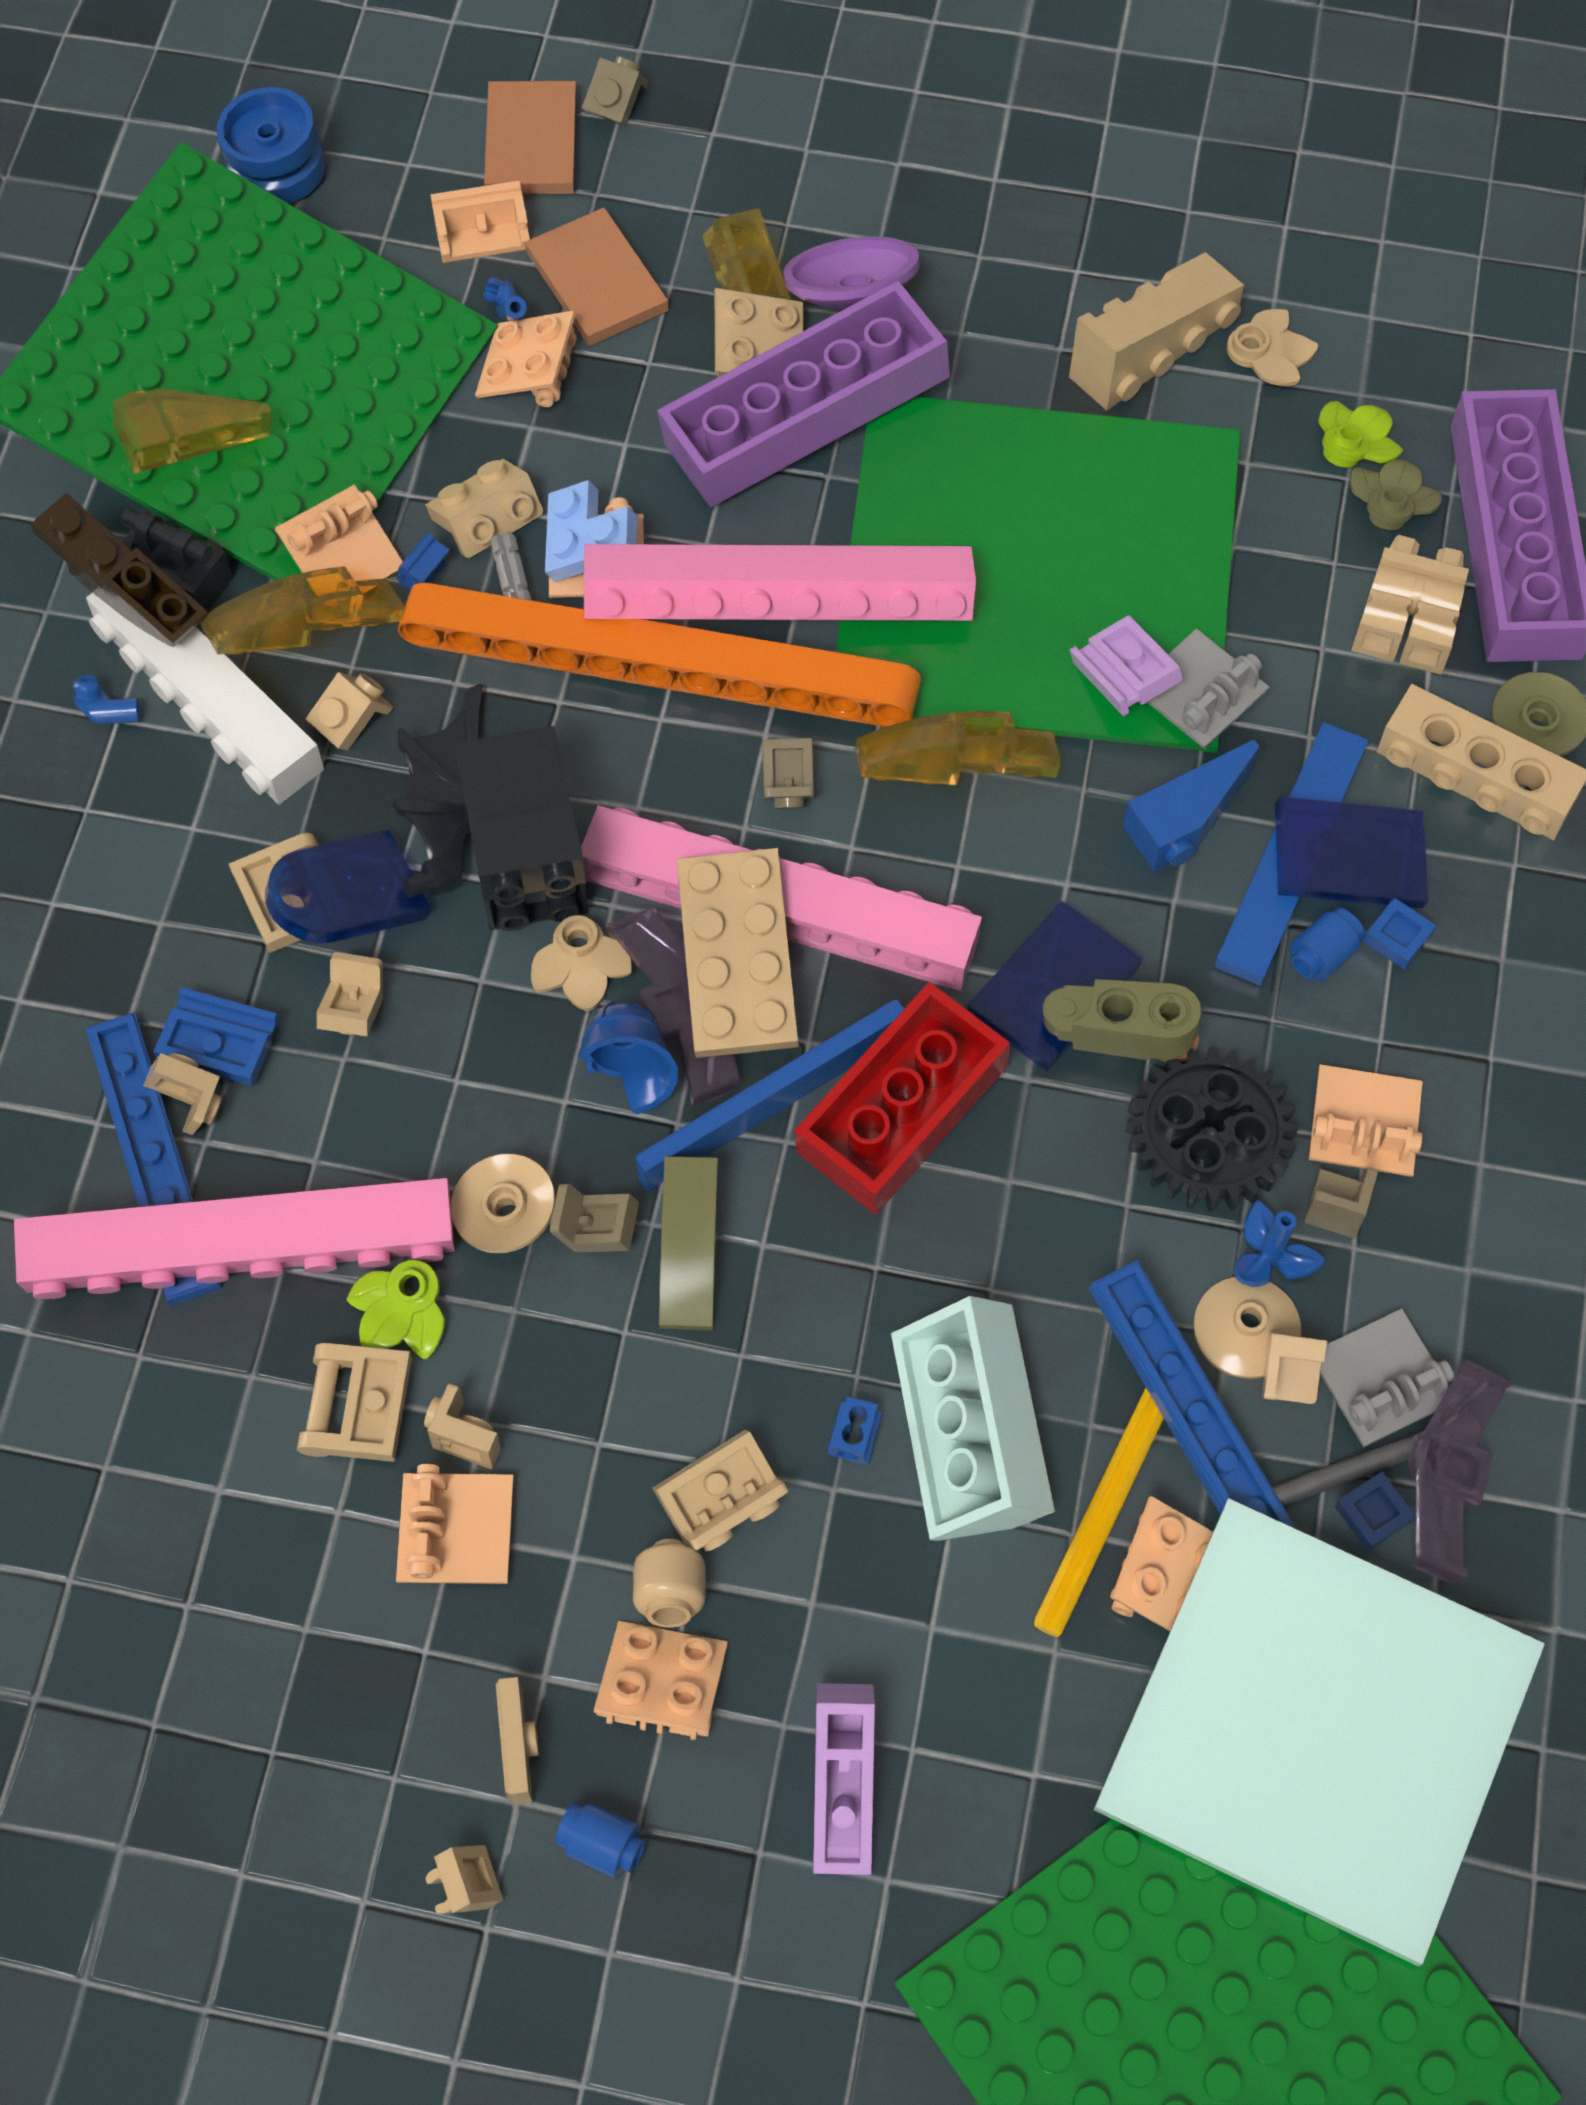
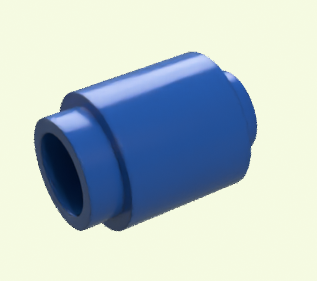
[1290,908,1365,981]
[555,1801,646,1879]

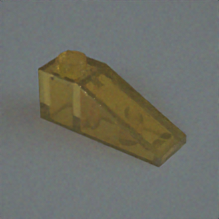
[702,208,791,300]
[113,388,271,474]

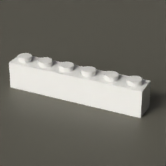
[86,593,324,805]

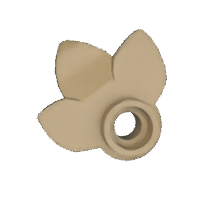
[1227,309,1318,386]
[531,915,632,1011]

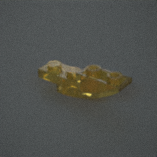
[200,566,405,655]
[855,711,1061,785]

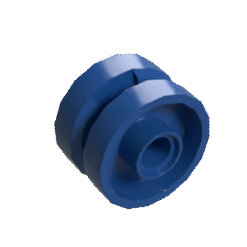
[216,87,326,204]

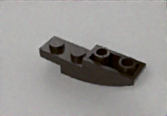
[31,493,208,647]

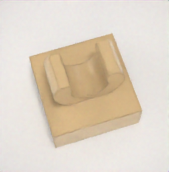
[425,1845,503,1914]

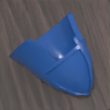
[577,1001,678,1114]

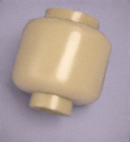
[633,1539,706,1628]

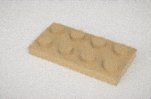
[676,848,799,1058]

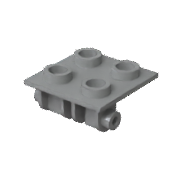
[1147,629,1270,749]
[1320,1308,1458,1448]

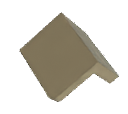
[1304,1167,1378,1239]

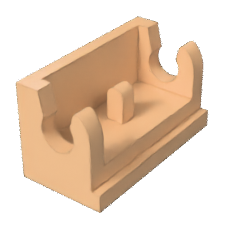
[430,181,530,263]

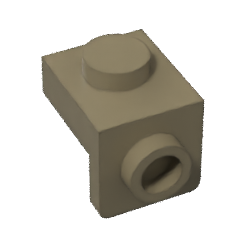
[582,56,650,127]
[762,738,814,809]
[550,1184,639,1252]

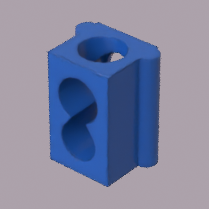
[397,533,450,589]
[827,1396,883,1465]

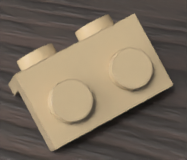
[425,459,543,558]
[652,1430,789,1551]

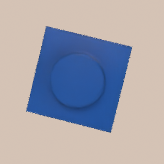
[1363,898,1437,970]

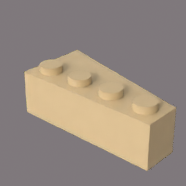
[1069,252,1244,411]

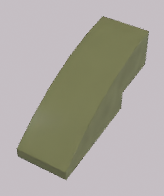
[659,1156,719,1330]

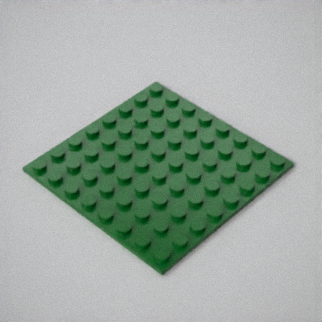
[0,142,498,602]
[836,397,1240,753]
[894,1819,1563,2105]

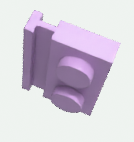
[1070,615,1183,716]

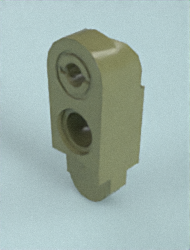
[1043,979,1201,1060]

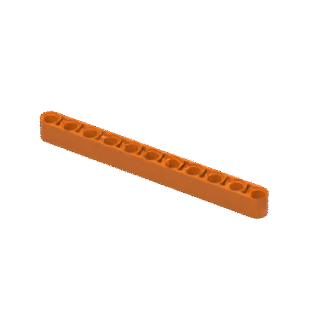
[398,583,922,728]

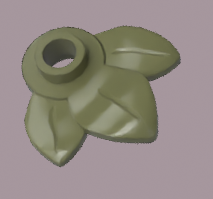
[1350,459,1442,530]

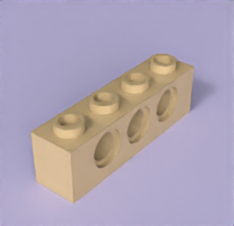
[1377,684,1586,840]

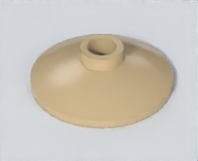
[451,1154,556,1253]
[1193,1277,1301,1379]

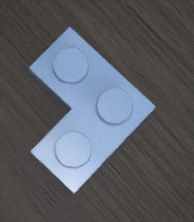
[545,480,638,582]

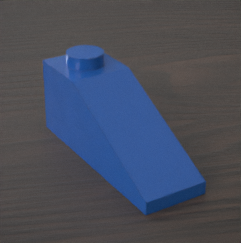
[1122,740,1259,872]

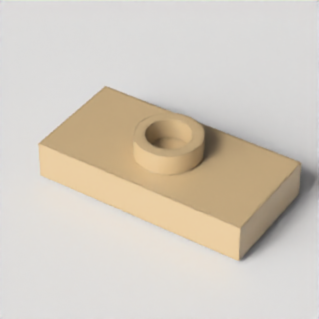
[496,1677,539,1805]

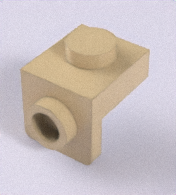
[306,672,393,751]
[316,952,383,1036]
[143,1053,221,1135]

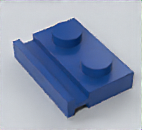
[153,987,280,1087]

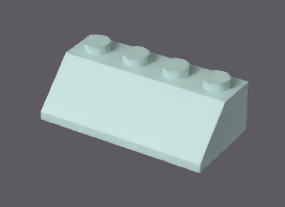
[891,1296,1055,1541]

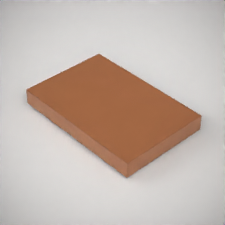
[484,81,577,194]
[525,207,669,346]

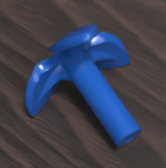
[1234,1201,1325,1287]

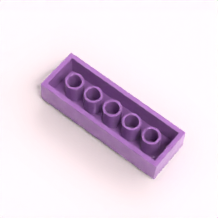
[657,281,950,508]
[1450,389,1586,662]

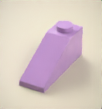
[813,1683,875,1875]

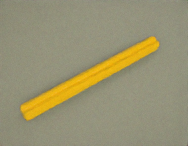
[1034,1388,1164,1637]

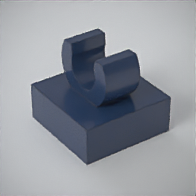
[1334,1471,1416,1552]

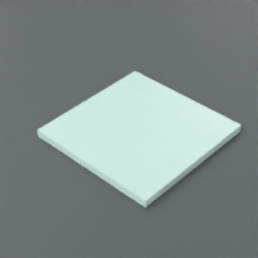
[1093,1498,1545,1967]

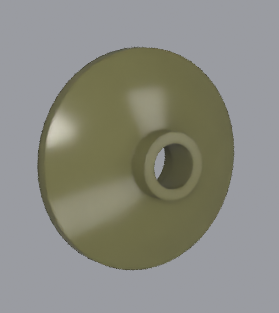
[1491,672,1586,757]

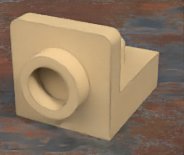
[424,1383,501,1470]

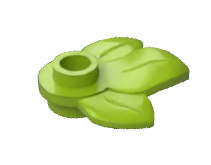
[1318,401,1403,468]
[346,1260,445,1360]

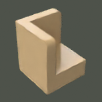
[1261,1333,1327,1404]

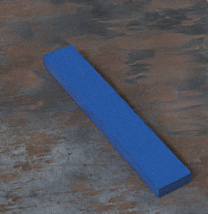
[1214,722,1369,986]
[635,1000,904,1192]
[85,1012,222,1306]
[1088,1260,1296,1529]

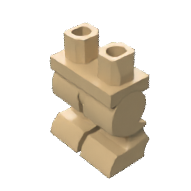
[1351,535,1469,675]

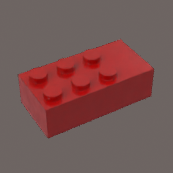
[794,981,1010,1216]

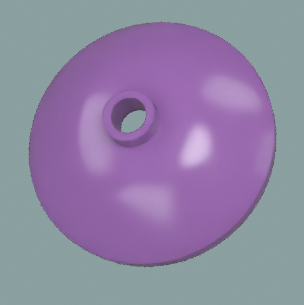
[783,237,920,310]

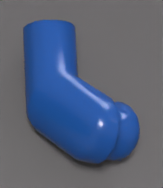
[483,277,527,321]
[73,675,141,724]

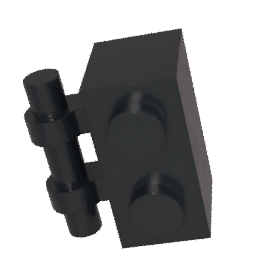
[121,507,233,611]

